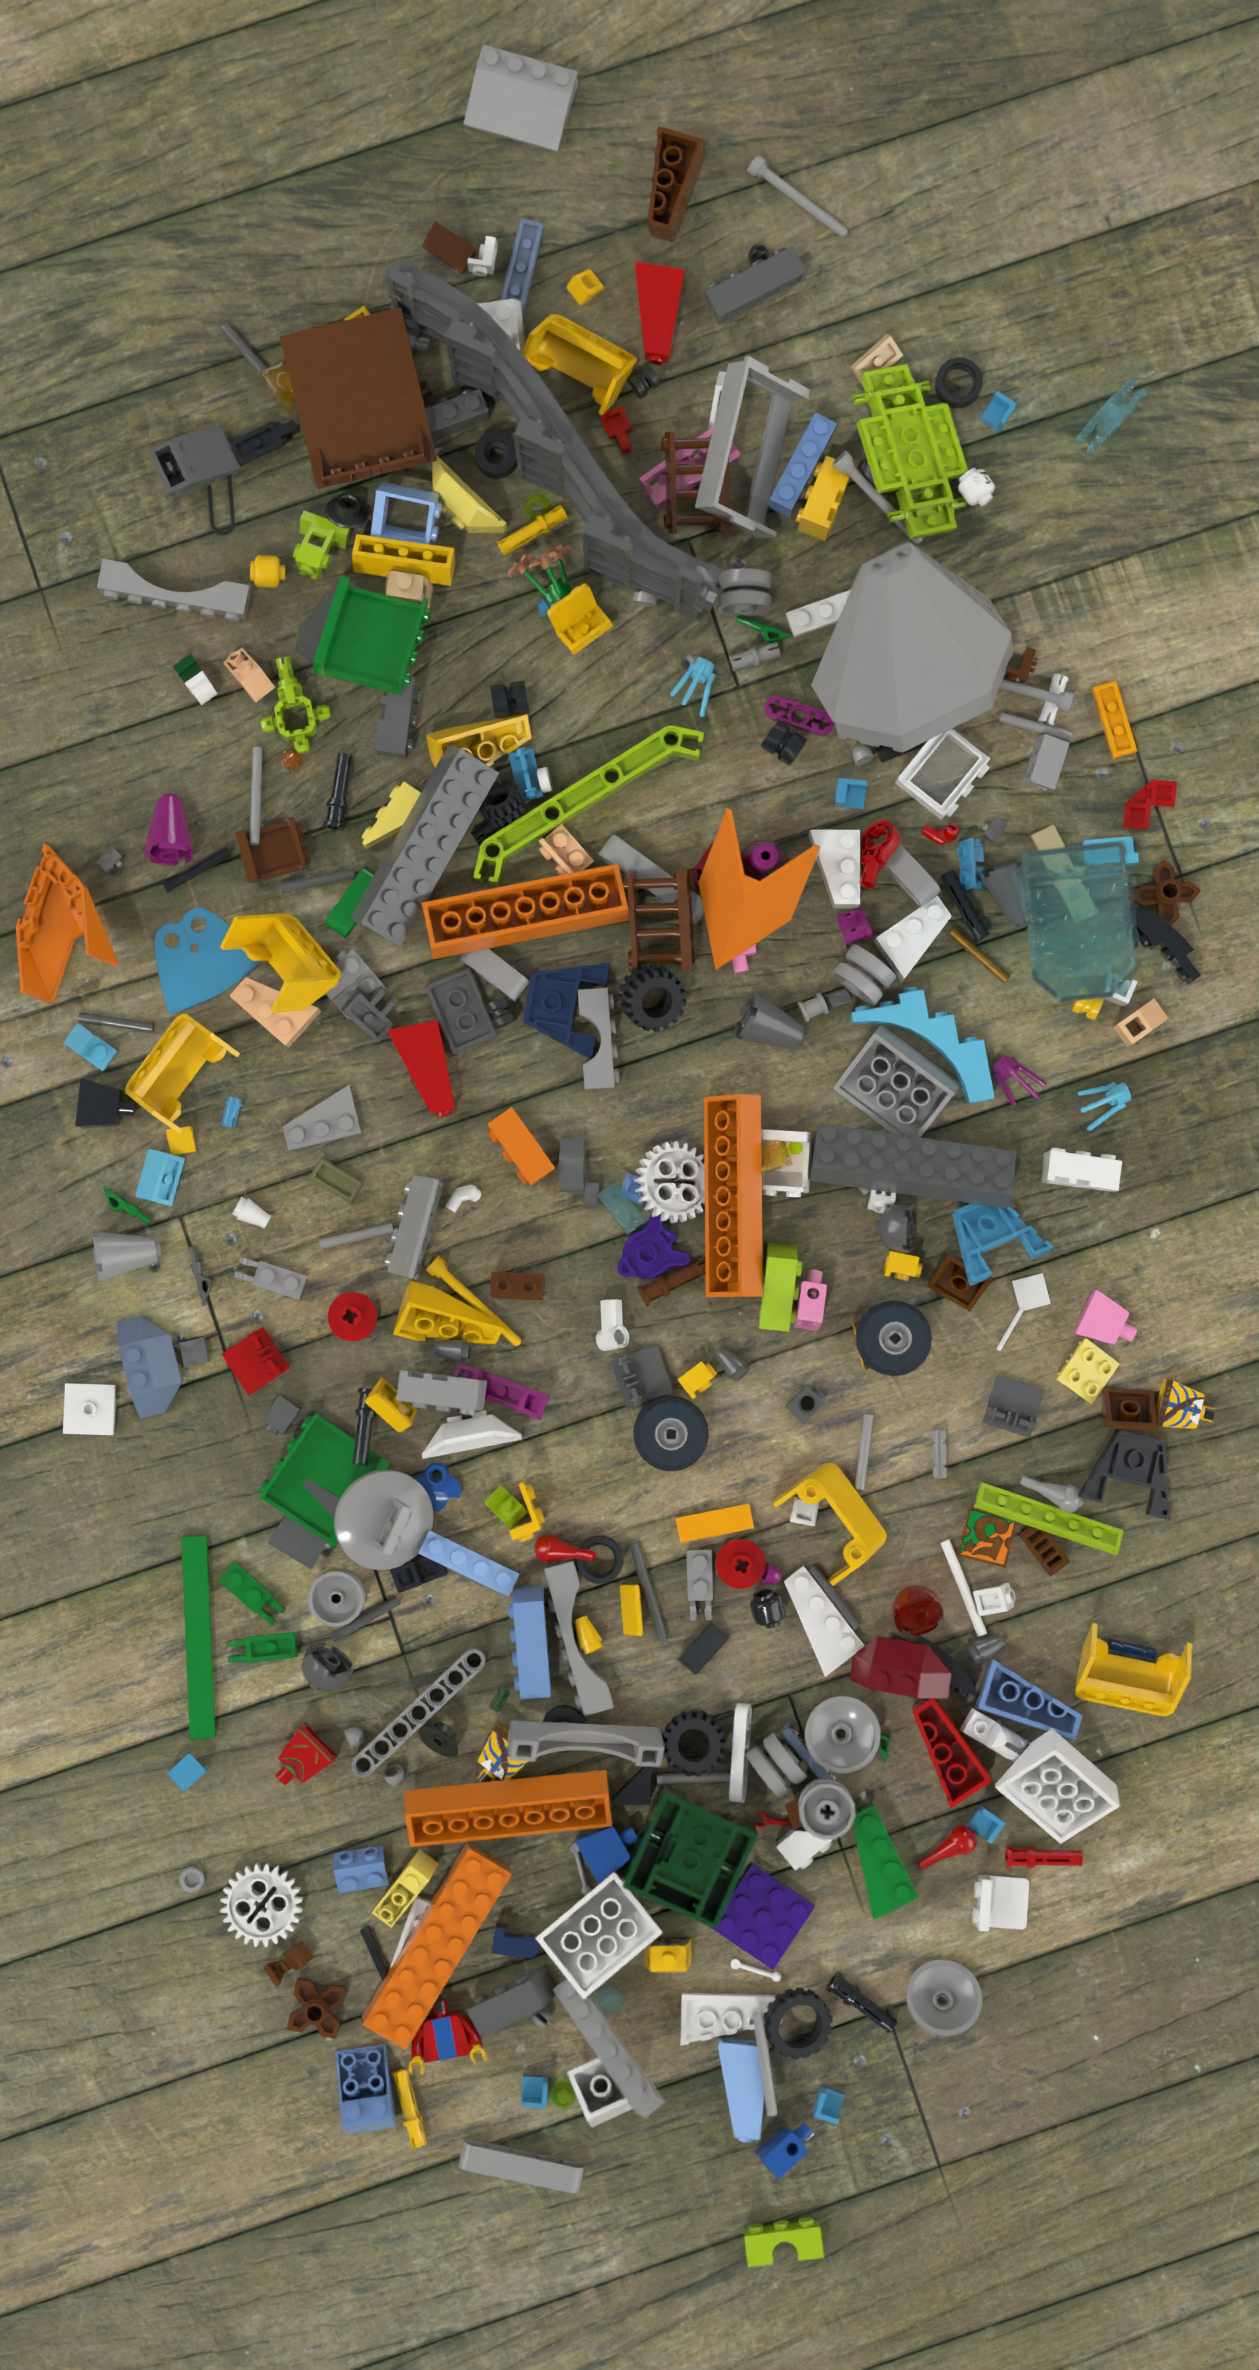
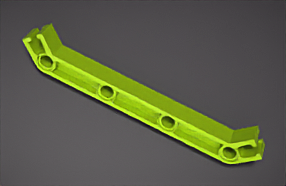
[473,726,704,886]

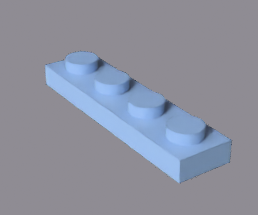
[418,1530,519,1597]

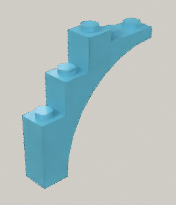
[850,987,994,1105]

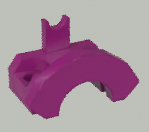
[836,909,873,949]

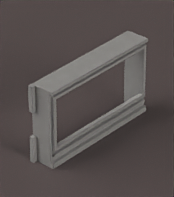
[695,356,810,538]

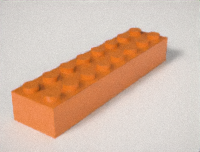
[422,864,629,959]
[704,1094,763,1297]
[404,1770,612,1847]
[362,1842,512,2050]

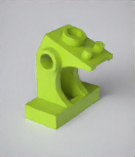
[293,511,350,580]

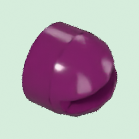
[762,1563,782,1584]

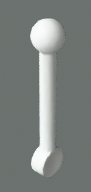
[730,1958,782,1982]

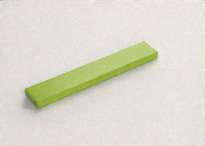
[974,1482,1124,1555]

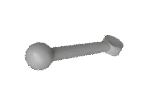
[570,1843,591,1895]

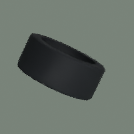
[935,357,983,408]
[576,1535,623,1584]

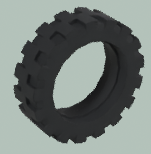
[763,1987,833,2060]

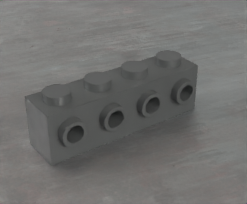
[705,246,806,325]
[425,389,490,441]

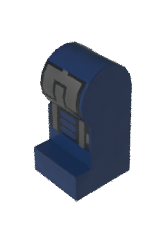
[491,1924,540,1958]

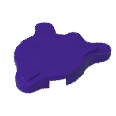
[617,1214,690,1279]

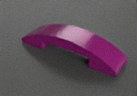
[453,1363,550,1420]

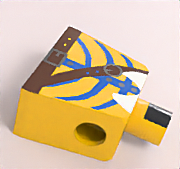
[1156,1379,1215,1429]
[477,1722,528,1783]
[644,1938,692,1972]

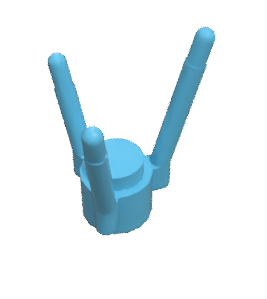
[670,657,716,717]
[1078,1082,1131,1131]

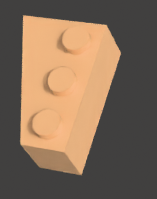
[230,977,321,1048]

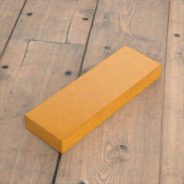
[1091,681,1137,760]
[675,1503,754,1543]

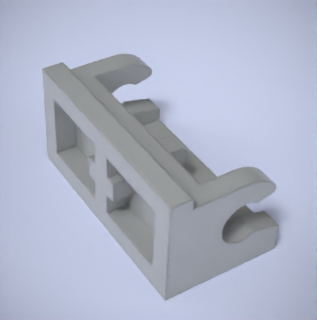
[1022,734,1070,791]

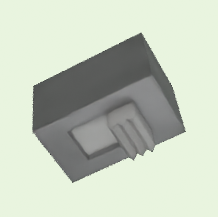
[982,817,1008,844]
[96,847,124,874]
[824,989,852,1011]
[583,1182,599,1210]

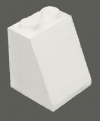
[567,2058,633,2127]

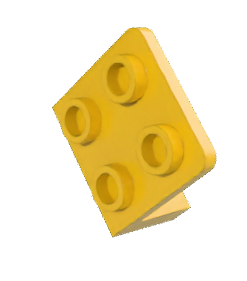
[547,583,613,655]
[509,1480,545,1543]

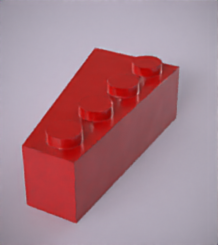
[912,1698,992,1809]

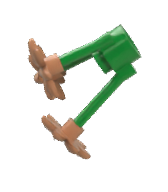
[508,544,572,604]

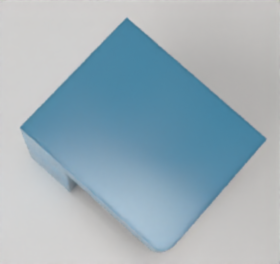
[979,391,1017,433]
[834,778,868,810]
[167,1753,209,1792]
[967,1804,1005,1844]
[521,2074,548,2109]
[812,2085,844,2124]

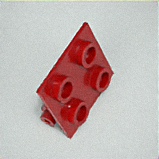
[221,1327,290,1396]

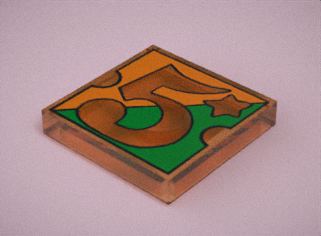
[956,1507,1017,1568]

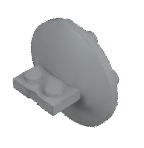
[334,1470,433,1570]

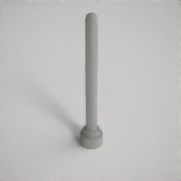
[747,155,848,237]
[832,451,922,544]
[1000,679,1076,713]

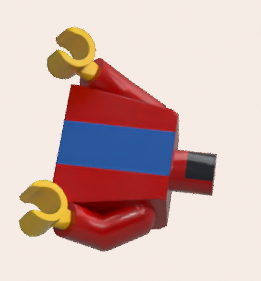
[409,1998,488,2075]

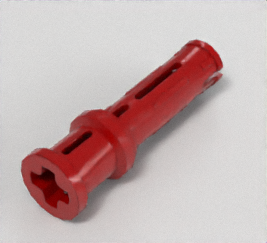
[1004,1845,1083,1869]

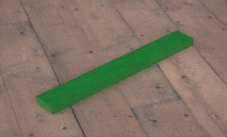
[181,1535,216,1739]

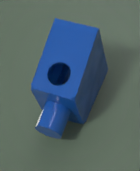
[575,1823,639,1884]
[754,2123,814,2180]

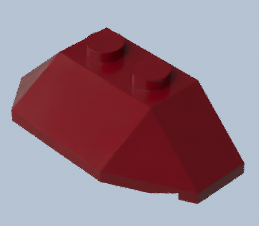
[850,1636,952,1698]

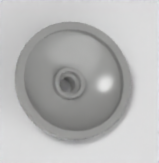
[804,1696,881,1773]
[906,1960,982,2036]

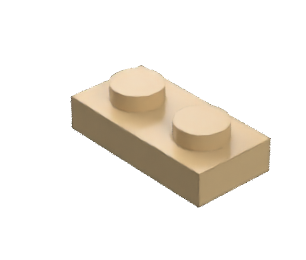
[850,334,903,386]

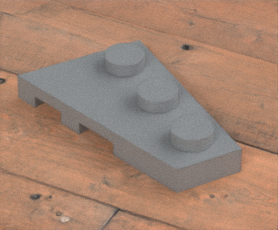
[283,1085,362,1151]

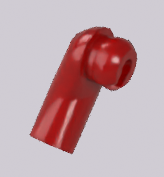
[921,824,959,845]

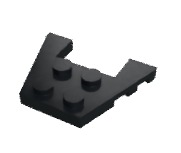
[1078,1429,1171,1520]

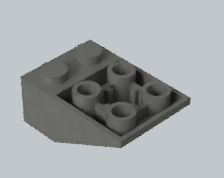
[148,425,241,501]

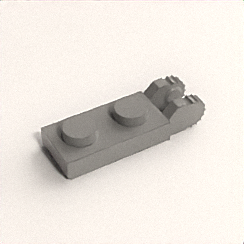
[234,1256,308,1300]
[686,1549,713,1621]

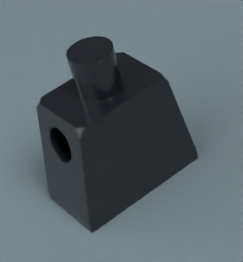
[75,1079,136,1128]

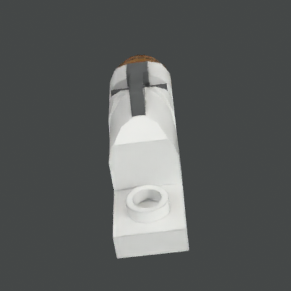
[959,1708,1031,1762]

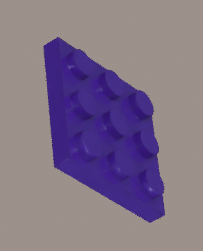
[710,1863,815,1970]

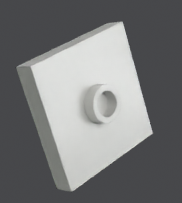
[63,1383,117,1435]

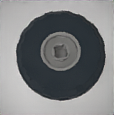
[856,1300,932,1376]
[633,1396,709,1471]

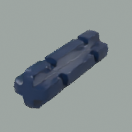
[1108,1639,1157,1663]

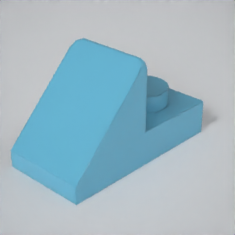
[63,1023,118,1072]

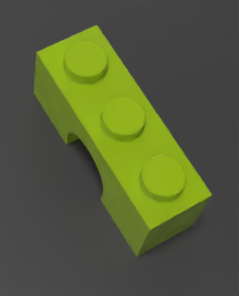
[743,2217,824,2267]

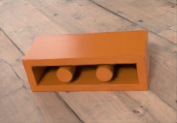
[487,1107,555,1186]

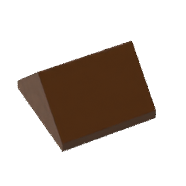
[927,1252,993,1312]
[1101,1388,1158,1430]

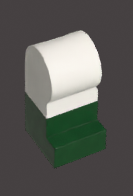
[173,653,217,706]

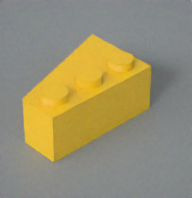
[796,456,850,541]

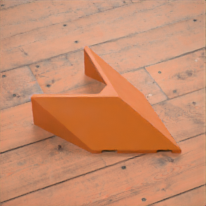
[698,808,820,970]
[16,843,119,1004]

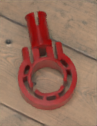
[859,820,901,889]

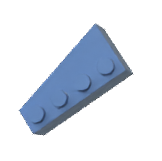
[508,1585,551,1699]
[974,1659,1082,1740]

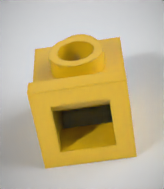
[883,1251,922,1281]
[677,1361,717,1399]

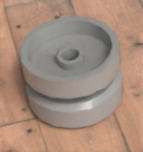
[718,569,772,616]
[832,944,896,1006]
[308,1569,366,1627]
[745,1732,807,1799]
[798,1778,855,1840]

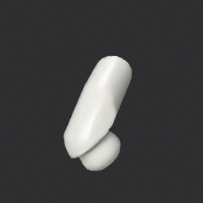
[445,1185,481,1213]

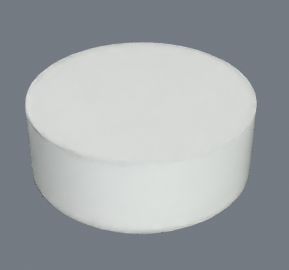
[537,767,553,793]

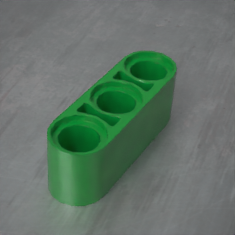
[325,866,376,938]

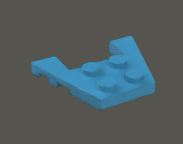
[952,1204,1053,1286]

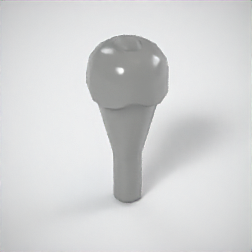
[1020,1476,1083,1513]

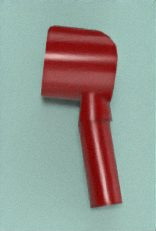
[754,1811,790,1828]

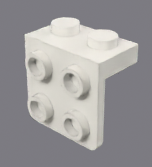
[972,1874,1029,1932]

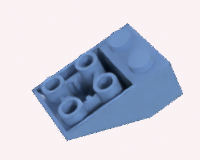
[335,2044,397,2135]

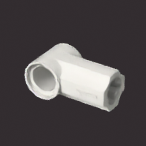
[596,1299,629,1351]

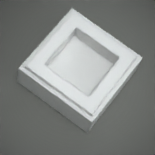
[790,1497,820,1527]

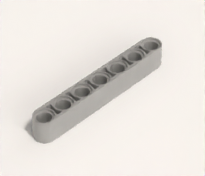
[351,1647,486,1777]

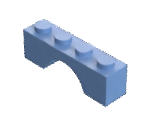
[768,412,837,518]

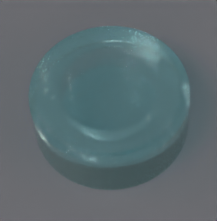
[598,1986,624,2014]

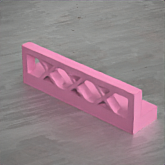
[639,426,740,511]

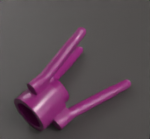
[992,1054,1047,1106]

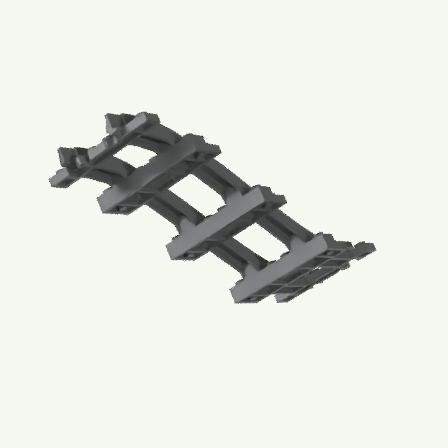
[382,260,722,621]

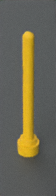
[426,1256,521,1346]

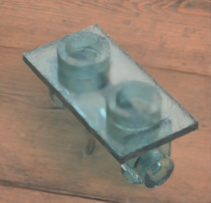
[597,1181,646,1235]

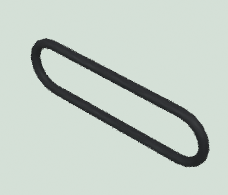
[207,475,235,535]

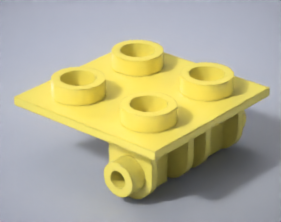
[1056,1338,1119,1405]

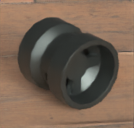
[627,364,661,399]
[486,996,518,1029]

